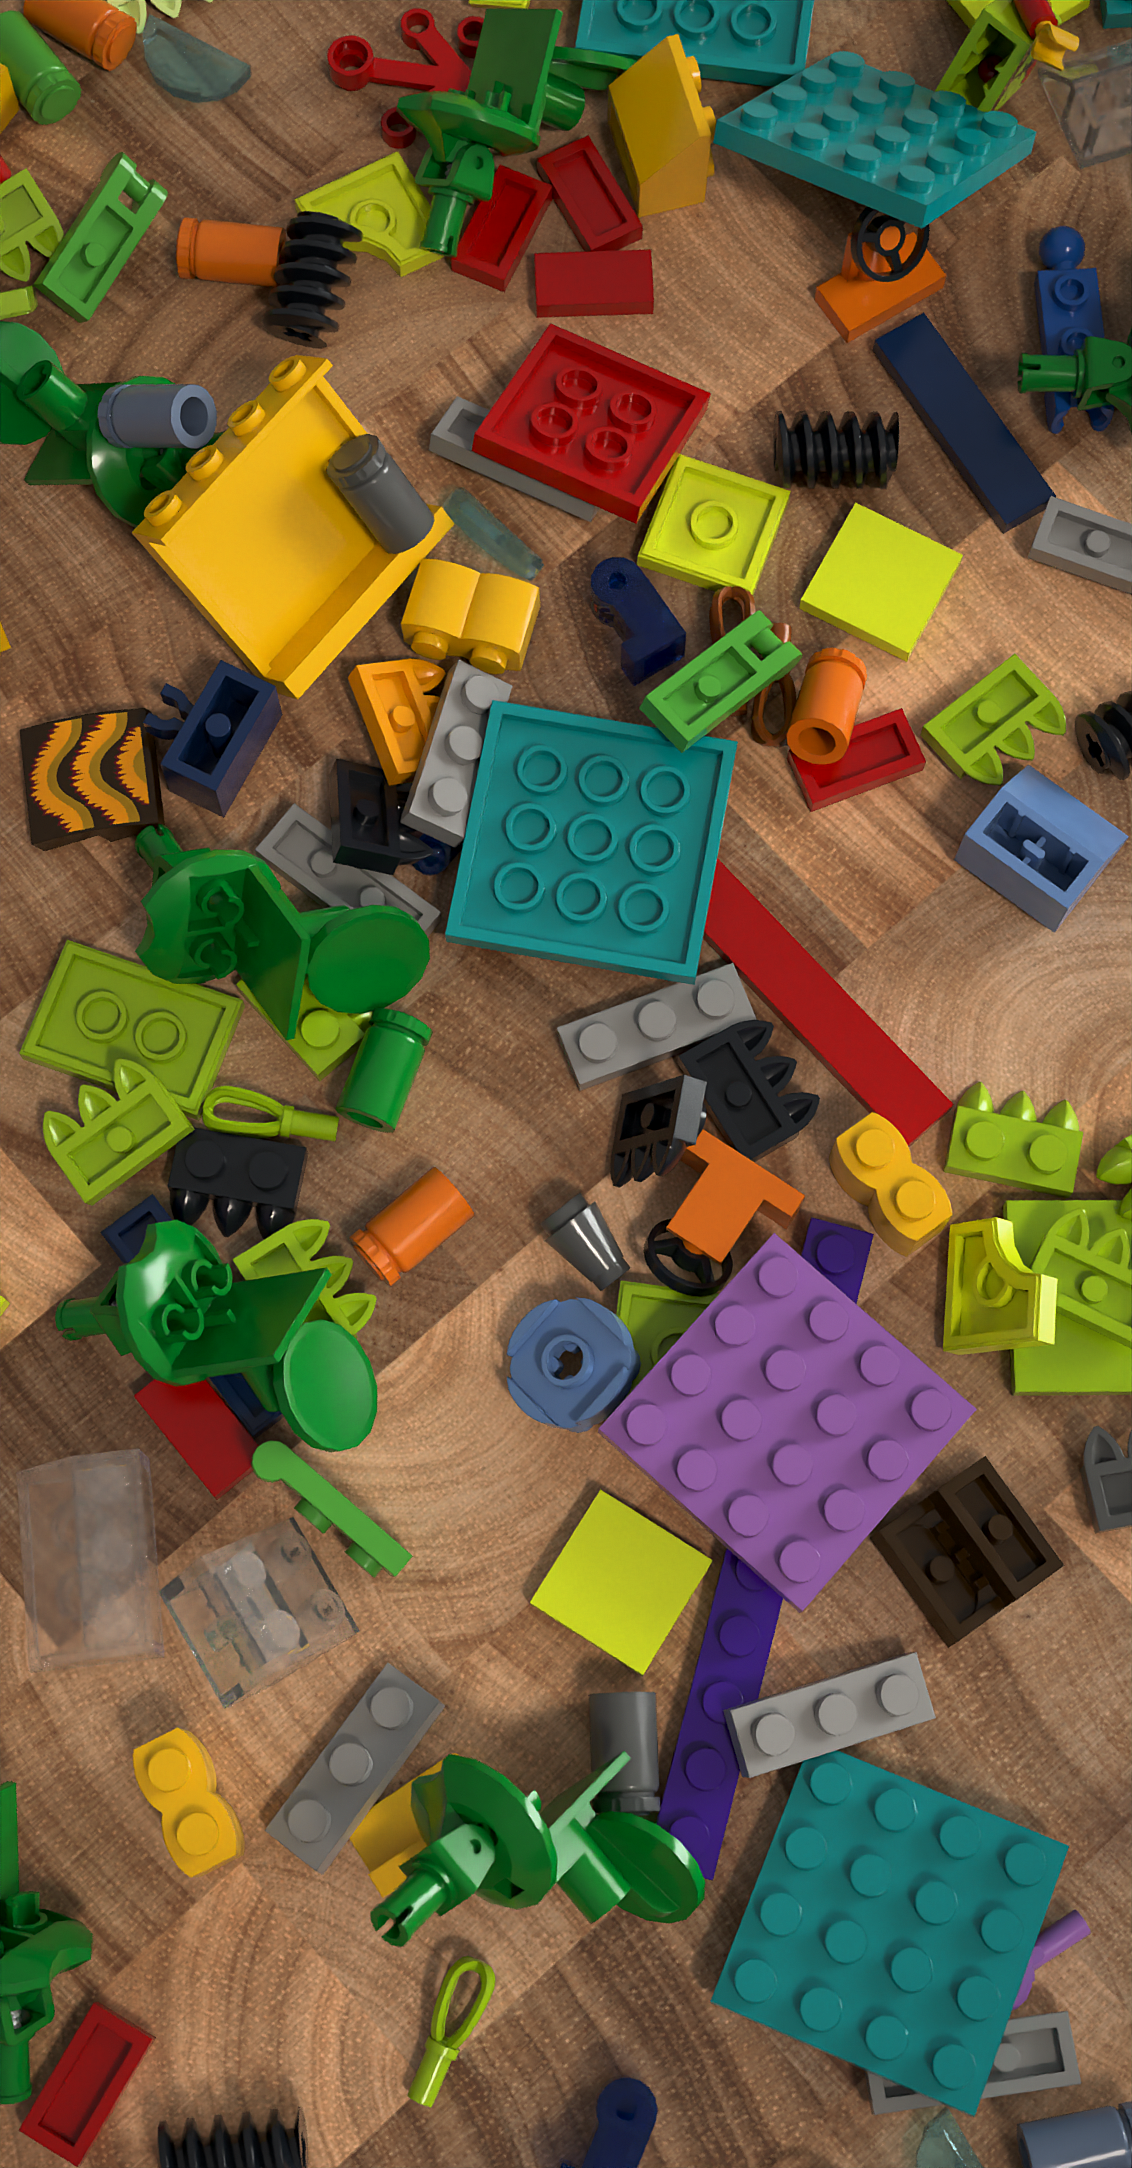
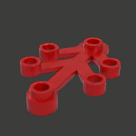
[327,8,484,149]

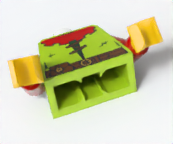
[934,0,1079,112]

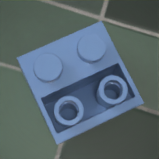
[954,764,1129,933]

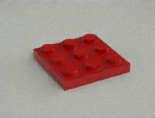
[472,323,711,524]

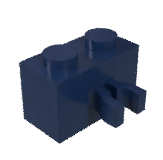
[143,660,282,818]

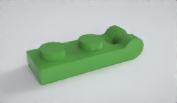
[33,152,168,323]
[639,610,803,753]
[251,1440,413,1578]

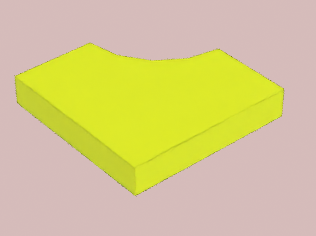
[294,151,445,277]
[943,1217,1057,1355]

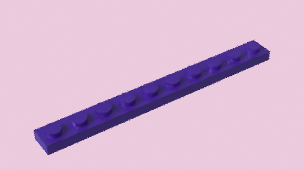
[656,1217,874,1881]

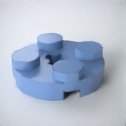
[506,1297,641,1433]

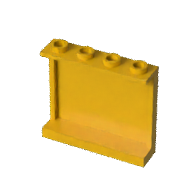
[132,355,454,700]

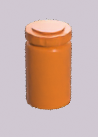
[23,0,137,71]
[176,217,287,287]
[786,648,867,765]
[349,1167,475,1287]

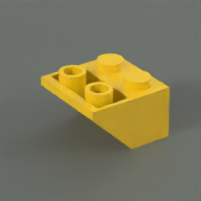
[607,34,716,218]

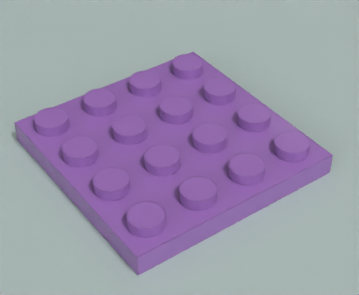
[598,1233,976,1613]

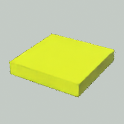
[637,454,791,595]
[799,502,963,662]
[530,1489,713,1676]

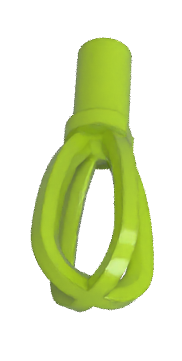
[202,1086,339,1142]
[407,1956,495,2107]

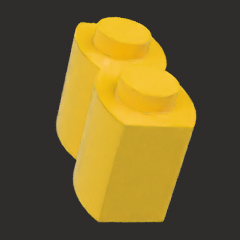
[401,559,540,674]
[829,1112,953,1257]
[133,1727,245,1878]

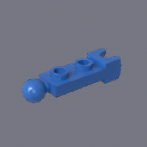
[1034,225,1115,434]

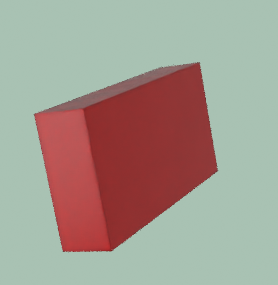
[537,135,643,252]
[451,165,553,293]
[534,249,654,318]
[787,708,926,812]
[134,1379,259,1500]
[18,2001,156,2168]

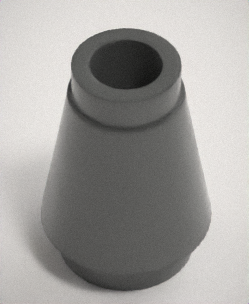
[540,1193,631,1291]

